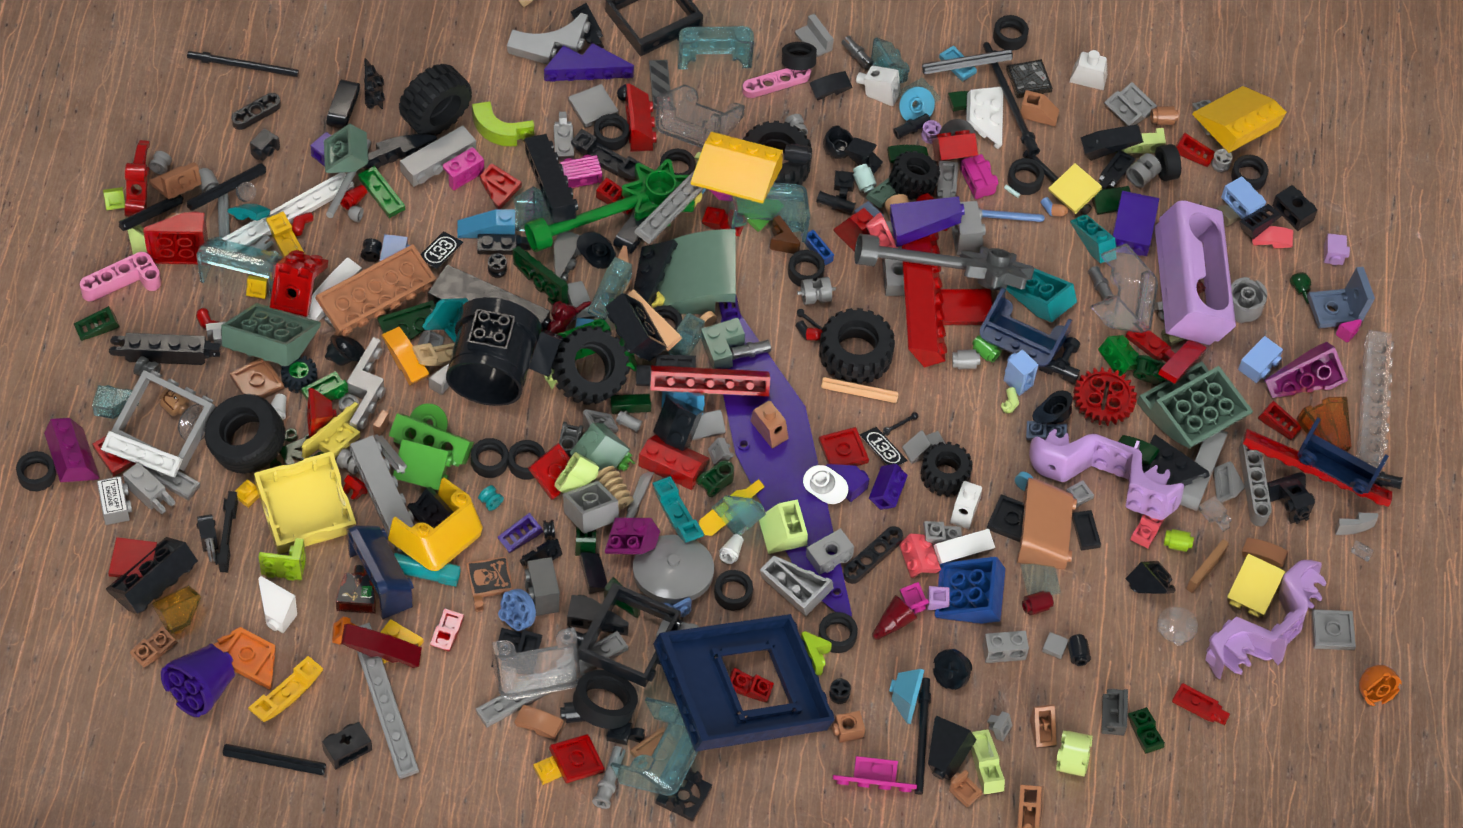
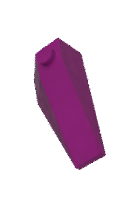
[1264,342,1348,398]

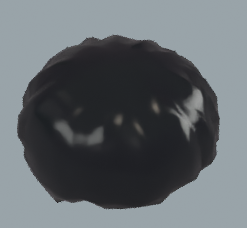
[823,125,853,159]

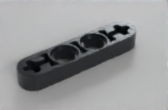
[843,526,903,584]

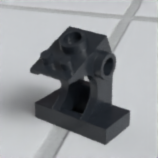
[1267,472,1315,524]

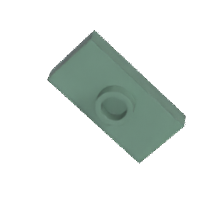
[866,178,899,209]

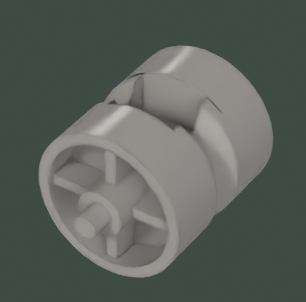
[797,277,836,305]

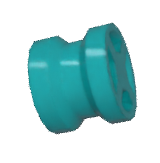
[478,485,504,511]

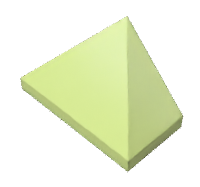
[127,224,147,254]

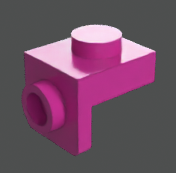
[899,582,929,614]

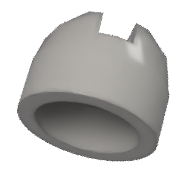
[348,206,364,223]

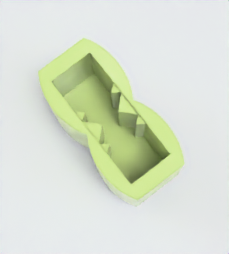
[554,452,599,493]

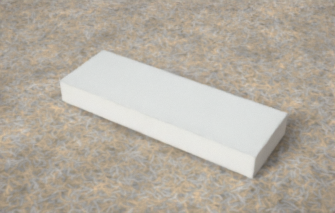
[933,529,995,564]

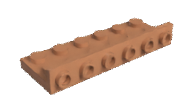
[315,244,436,336]

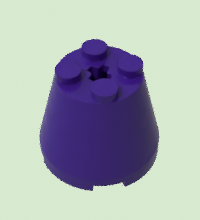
[161,644,235,717]

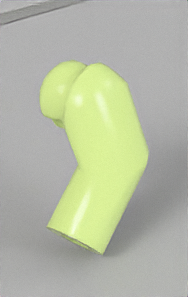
[1001,387,1019,413]

